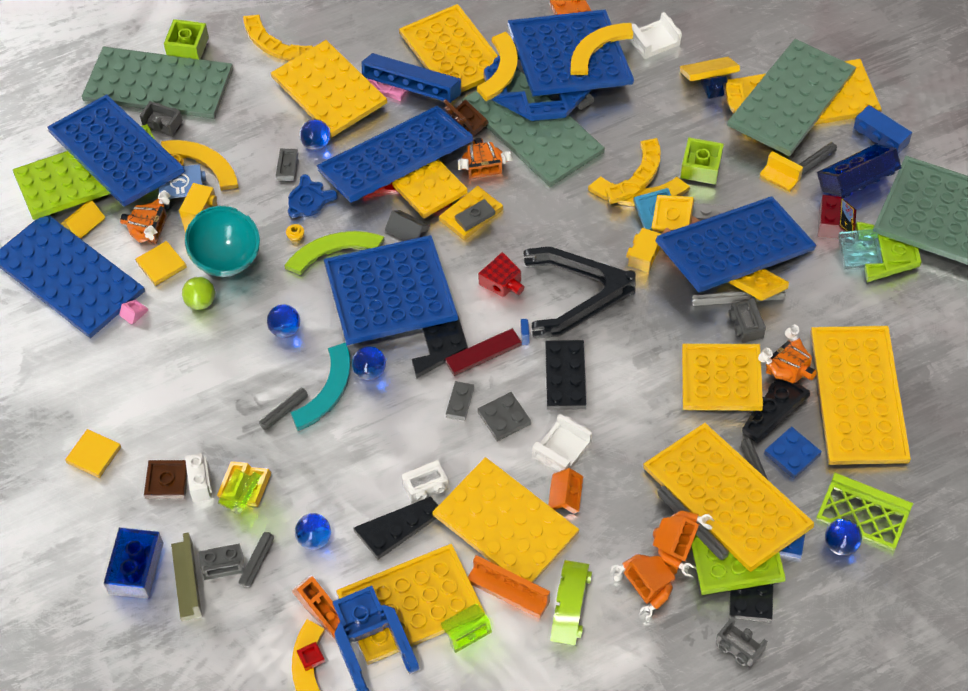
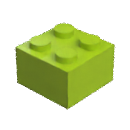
[164,19,209,60]
[680,137,724,185]

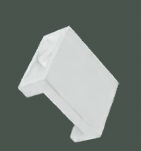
[630,12,682,59]
[532,414,592,472]

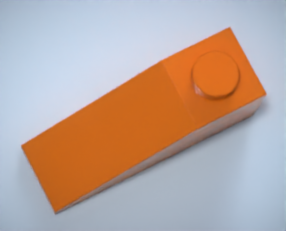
[292,576,340,639]

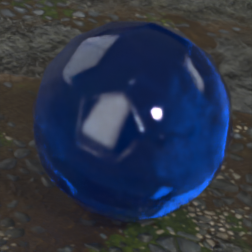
[299,119,331,151]
[267,304,301,338]
[352,346,386,381]
[295,513,331,550]
[825,519,862,556]

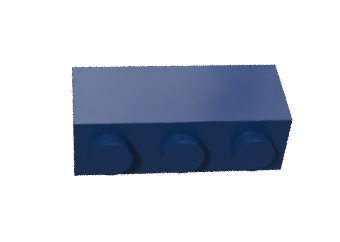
[854,105,912,156]

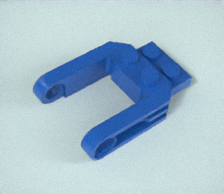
[332,586,420,691]

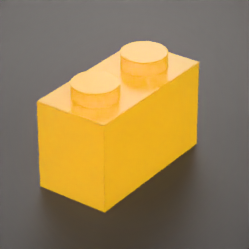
[626,228,661,273]

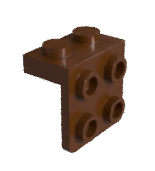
[443,99,489,137]

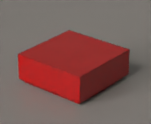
[297,642,325,671]

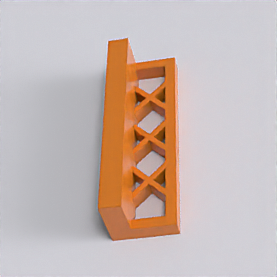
[468,555,550,619]

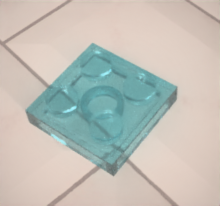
[838,229,883,269]

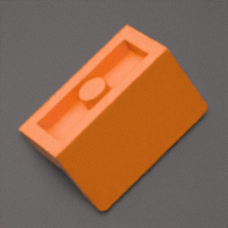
[548,468,583,514]

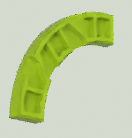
[284,231,385,275]

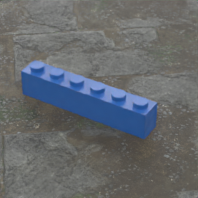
[361,53,461,103]

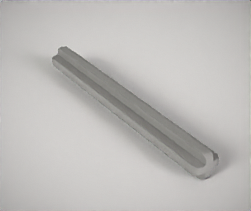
[692,290,786,306]

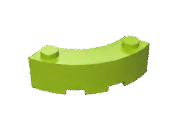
[550,560,592,645]

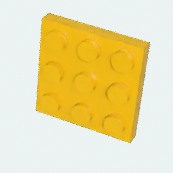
[392,159,468,219]

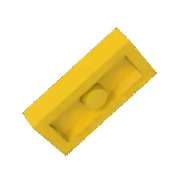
[760,151,803,192]
[60,201,105,239]

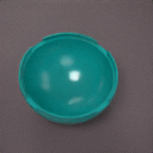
[185,206,260,277]

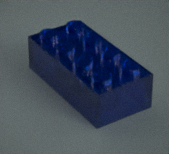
[817,144,901,198]

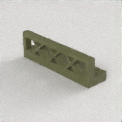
[171,532,202,621]

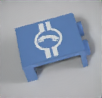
[158,164,206,209]

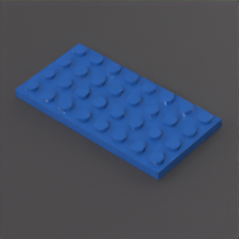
[47,94,185,207]
[316,106,474,203]
[655,196,816,293]
[0,215,145,339]

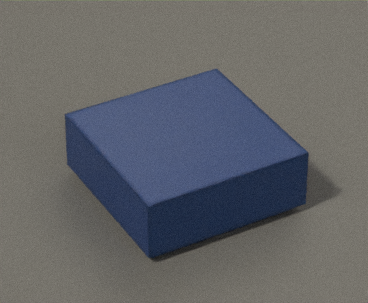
[521,319,529,345]

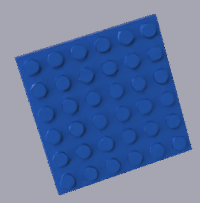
[507,9,634,96]
[324,235,458,346]

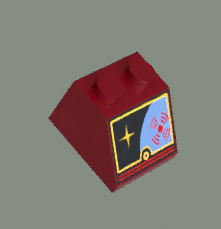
[817,195,857,241]

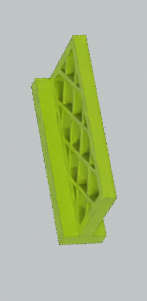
[816,473,913,551]

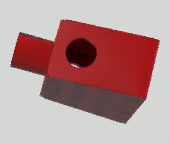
[478,252,525,297]

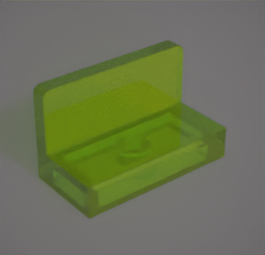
[218,469,261,515]
[441,604,492,653]

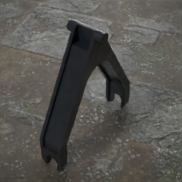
[523,247,636,338]

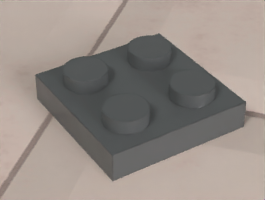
[477,392,531,442]

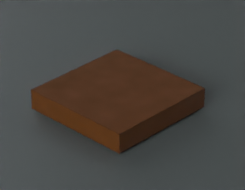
[144,460,188,499]

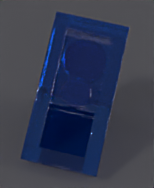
[701,75,727,99]

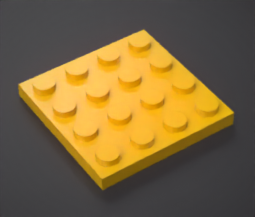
[682,344,763,411]

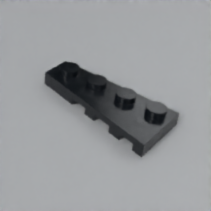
[742,379,810,443]
[353,496,439,560]

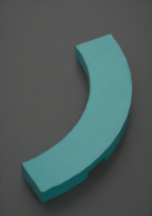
[291,342,350,431]

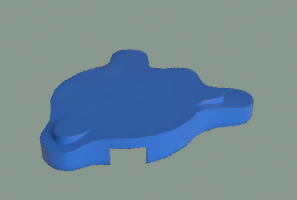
[288,174,337,218]

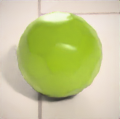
[182,277,215,310]

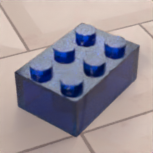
[103,527,163,599]

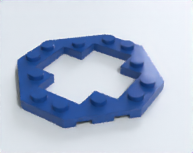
[483,54,592,121]

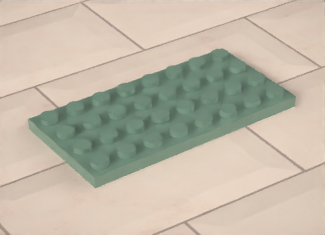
[727,39,856,156]
[81,46,233,119]
[462,69,605,187]

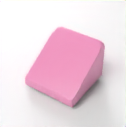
[120,299,148,324]

